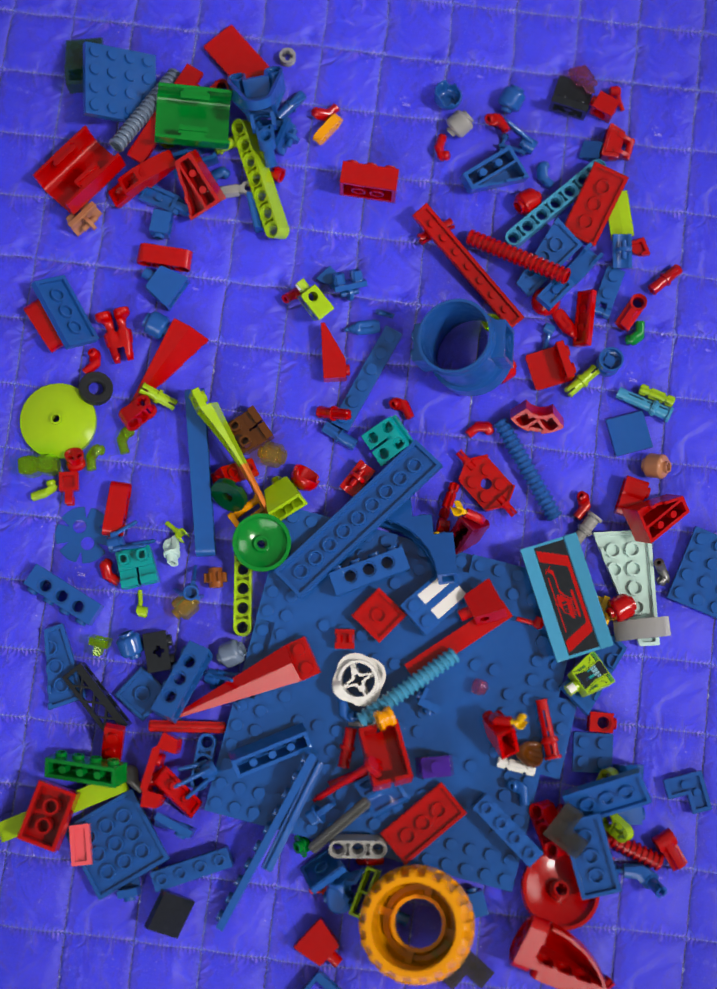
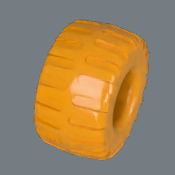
[358,864,475,985]

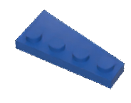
[515,217,583,297]
[559,634,627,716]

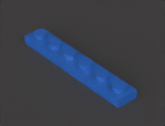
[331,325,403,433]

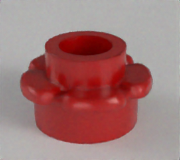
[436,516,450,532]

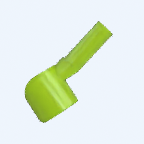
[165,521,190,543]
[136,590,148,618]

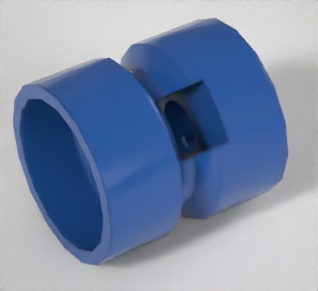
[595,347,624,377]

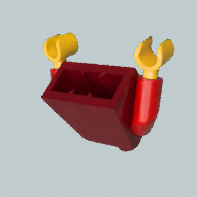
[434,500,490,554]

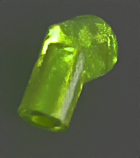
[117,427,135,455]
[86,444,105,471]

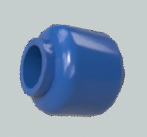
[498,84,526,114]
[142,311,170,339]
[116,630,144,660]

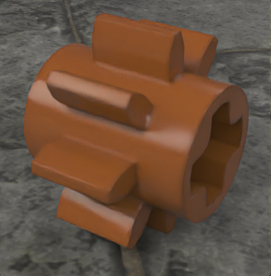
[204,567,227,588]

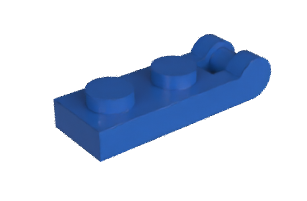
[594,265,625,320]

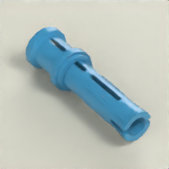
[615,387,674,423]

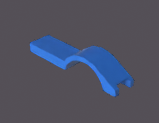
[535,243,604,311]

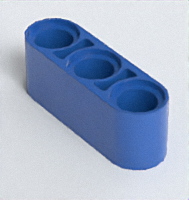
[190,733,217,791]

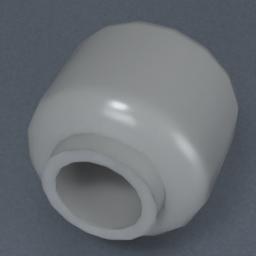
[446,110,474,138]

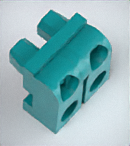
[361,415,414,466]
[115,545,161,590]

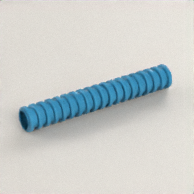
[356,648,459,727]

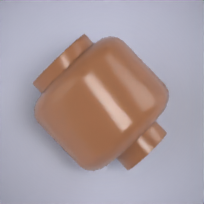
[641,453,672,479]

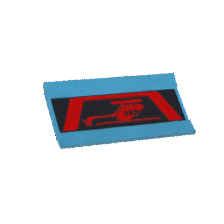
[520,532,614,663]

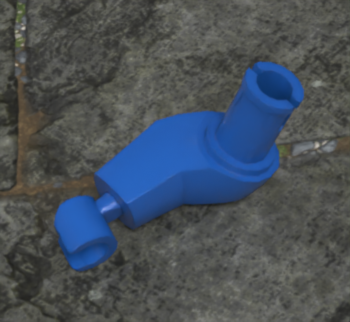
[615,863,667,898]

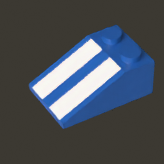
[400,574,466,636]

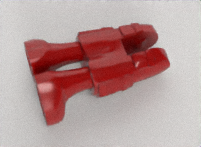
[95,306,134,364]

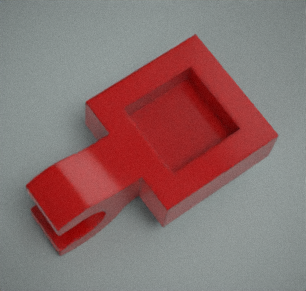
[59,471,80,506]

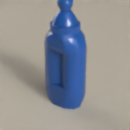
[344,319,380,335]

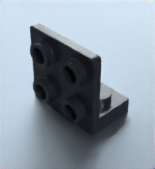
[548,75,594,121]

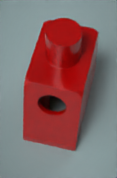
[457,579,508,626]
[294,916,343,968]

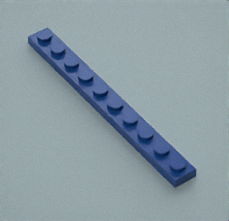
[215,749,319,932]

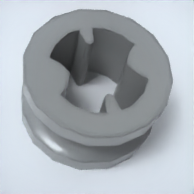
[279,48,296,67]

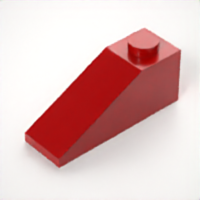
[321,322,350,382]

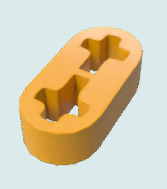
[313,113,343,146]

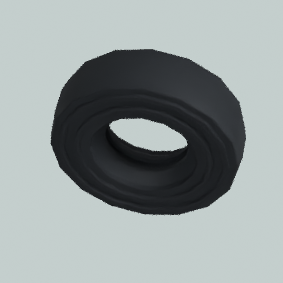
[79,372,113,406]

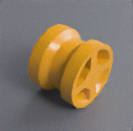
[373,706,397,731]

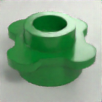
[293,835,310,858]

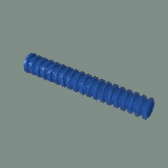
[493,418,562,521]

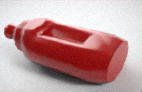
[552,308,578,340]

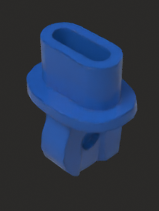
[305,799,337,826]

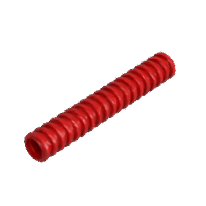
[466,229,571,284]
[556,804,664,871]

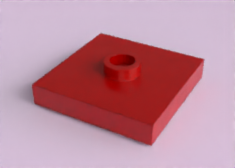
[351,588,407,643]

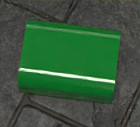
[154,82,233,150]

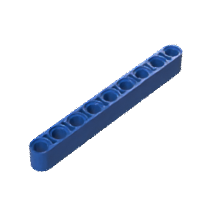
[185,388,216,557]

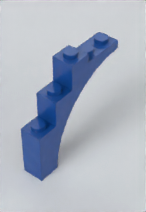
[380,497,459,585]

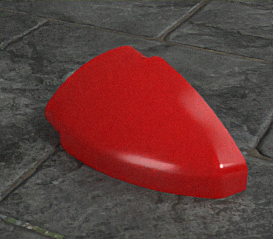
[509,914,607,989]

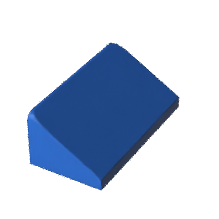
[246,191,264,233]

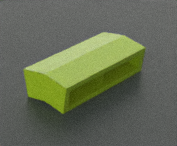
[608,190,634,241]
[349,866,382,919]

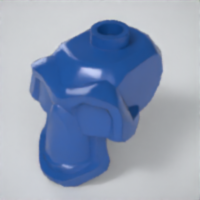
[324,867,365,914]

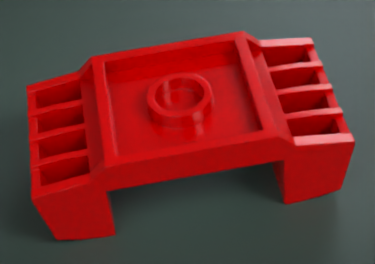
[140,732,182,808]

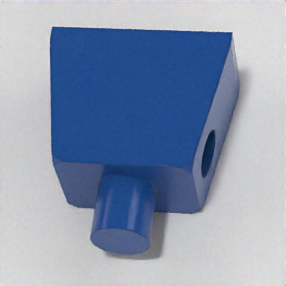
[141,266,190,311]

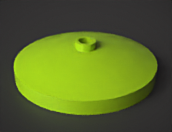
[20,383,97,459]

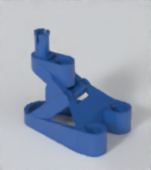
[227,66,286,168]

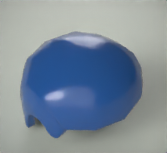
[434,80,462,110]

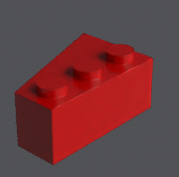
[175,150,226,221]
[622,494,690,544]

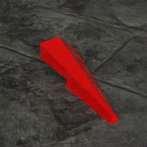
[130,318,209,403]

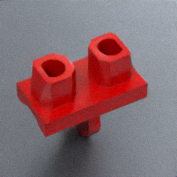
[339,459,376,497]

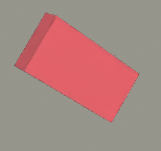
[69,823,93,867]

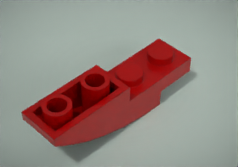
[108,150,176,208]

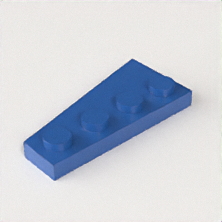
[44,623,87,710]

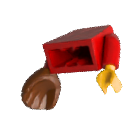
[482,710,543,768]

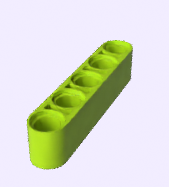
[233,554,253,637]

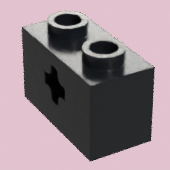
[142,630,176,674]

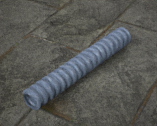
[109,68,180,152]

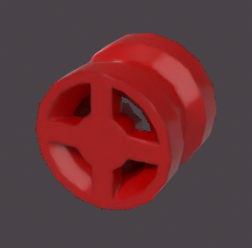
[64,448,86,472]

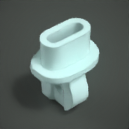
[163,535,180,567]

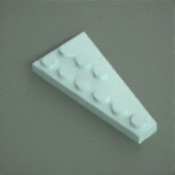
[592,530,660,646]

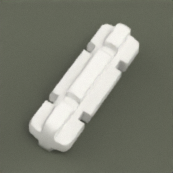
[497,756,536,776]

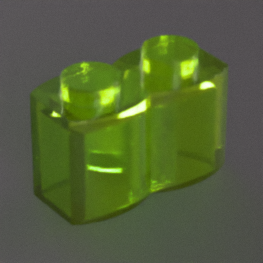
[18,454,62,478]

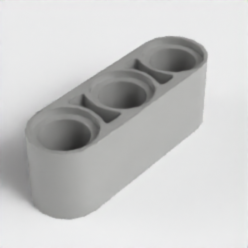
[329,834,387,859]

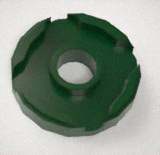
[211,478,248,512]

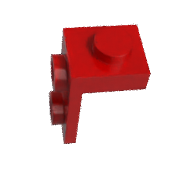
[211,458,259,484]

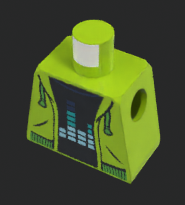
[295,278,334,321]
[564,651,615,698]

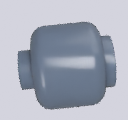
[216,639,247,668]

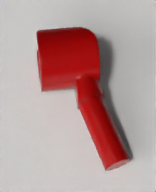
[609,86,625,112]
[516,616,544,629]

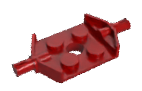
[455,449,517,517]

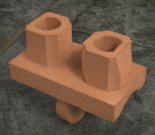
[66,201,102,237]

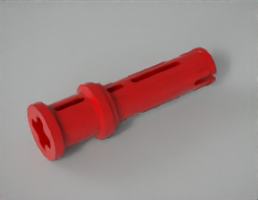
[535,699,562,761]

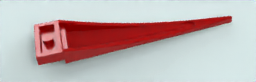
[179,636,321,718]

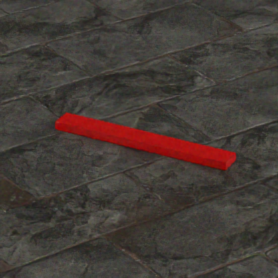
[412,203,524,328]

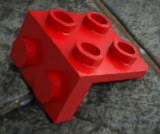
[525,340,576,391]

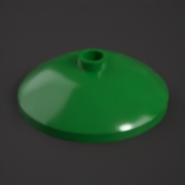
[232,513,291,572]

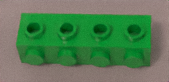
[45,750,127,788]

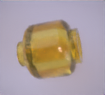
[258,441,288,468]
[171,595,200,620]

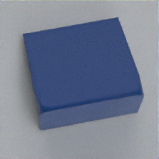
[579,140,603,162]

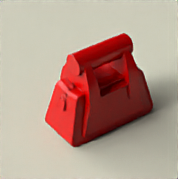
[598,123,635,161]

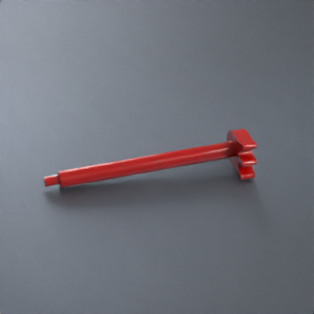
[313,755,383,802]

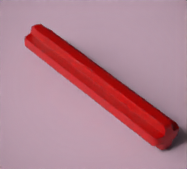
[148,720,226,734]

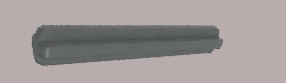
[308,797,371,853]

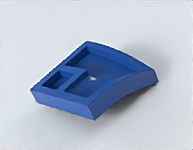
[354,775,409,819]
[154,812,197,840]

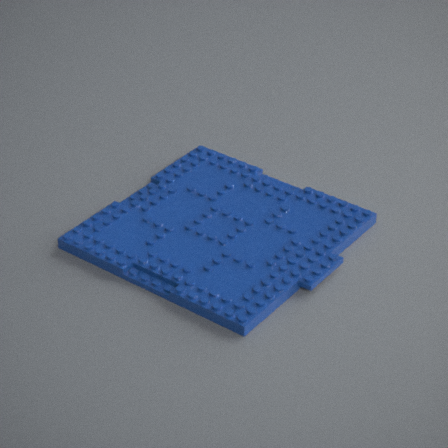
[204,509,577,892]

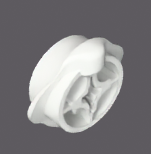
[332,653,386,706]

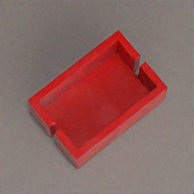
[358,719,413,792]

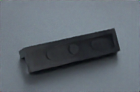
[62,662,132,732]

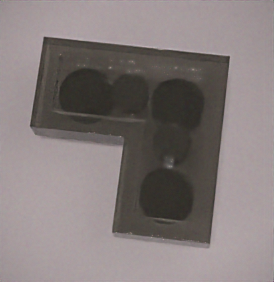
[543,801,588,859]
[443,950,494,989]

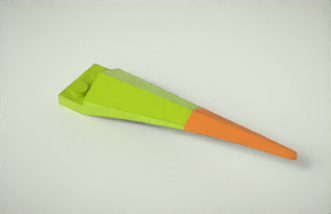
[189,387,268,514]

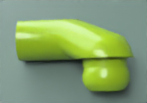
[30,479,58,501]

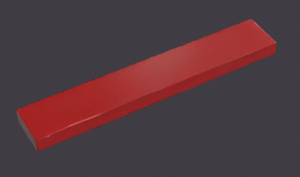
[127,63,204,164]
[404,600,513,676]

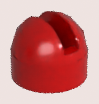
[271,166,286,183]

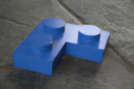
[662,770,712,814]

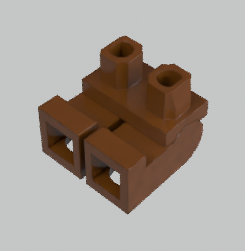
[228,405,274,455]

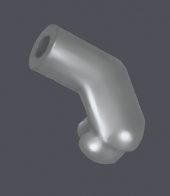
[654,558,670,586]

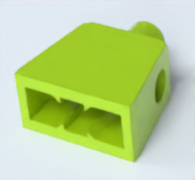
[264,476,308,520]

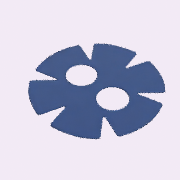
[55,507,111,563]

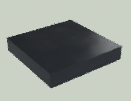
[144,889,195,939]

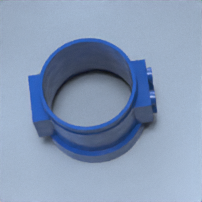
[410,299,515,396]

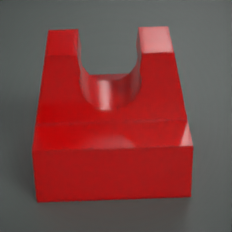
[335,629,355,649]

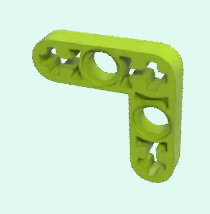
[596,767,634,843]

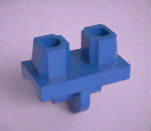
[274,117,300,156]
[612,234,632,269]
[329,268,368,301]

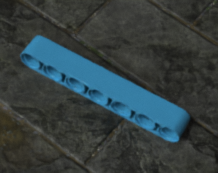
[504,159,606,249]

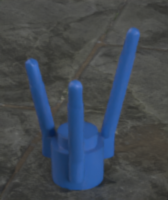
[498,118,538,156]
[106,520,156,553]
[173,565,204,601]
[204,668,241,708]
[174,759,219,799]

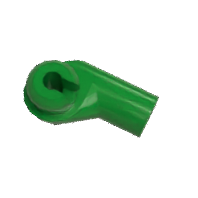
[625,321,645,346]

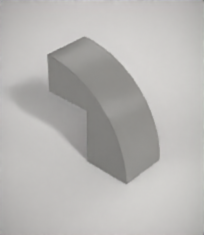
[613,616,671,642]

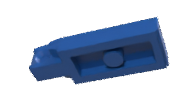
[139,185,190,217]

